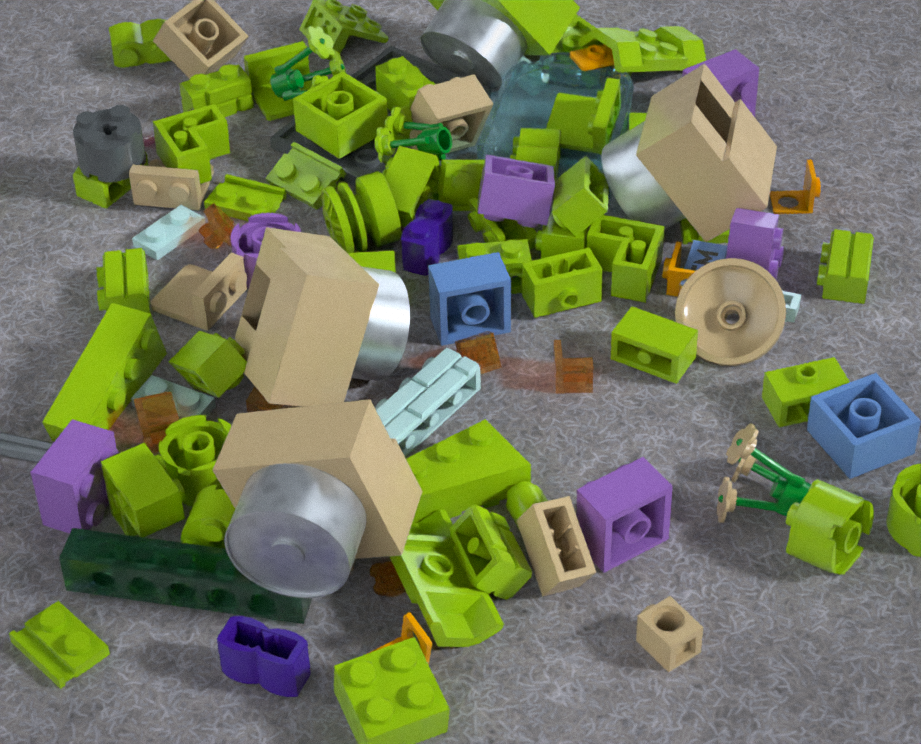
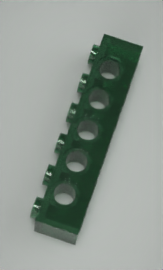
[59,528,312,624]

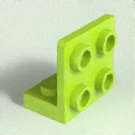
[299,0,389,60]
[244,41,312,121]
[546,78,621,154]

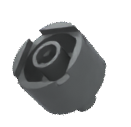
[73,105,146,182]

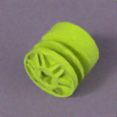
[321,171,402,253]

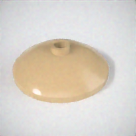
[675,258,786,366]

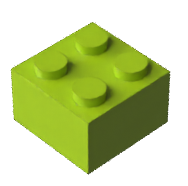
[293,71,388,159]
[334,637,450,744]

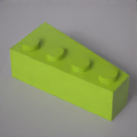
[42,303,167,442]
[406,419,531,523]

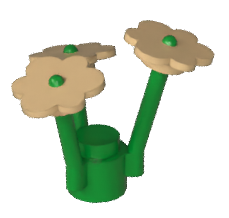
[717,423,811,523]

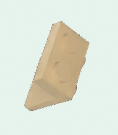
[129,159,214,210]
[151,253,247,331]

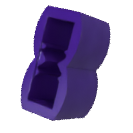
[401,199,453,276]
[217,616,311,697]

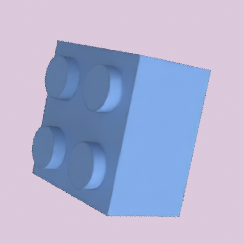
[428,252,511,346]
[807,373,921,479]

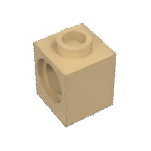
[636,596,703,672]

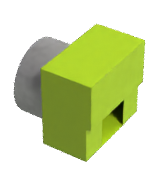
[420,0,580,93]

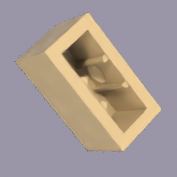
[516,496,597,597]

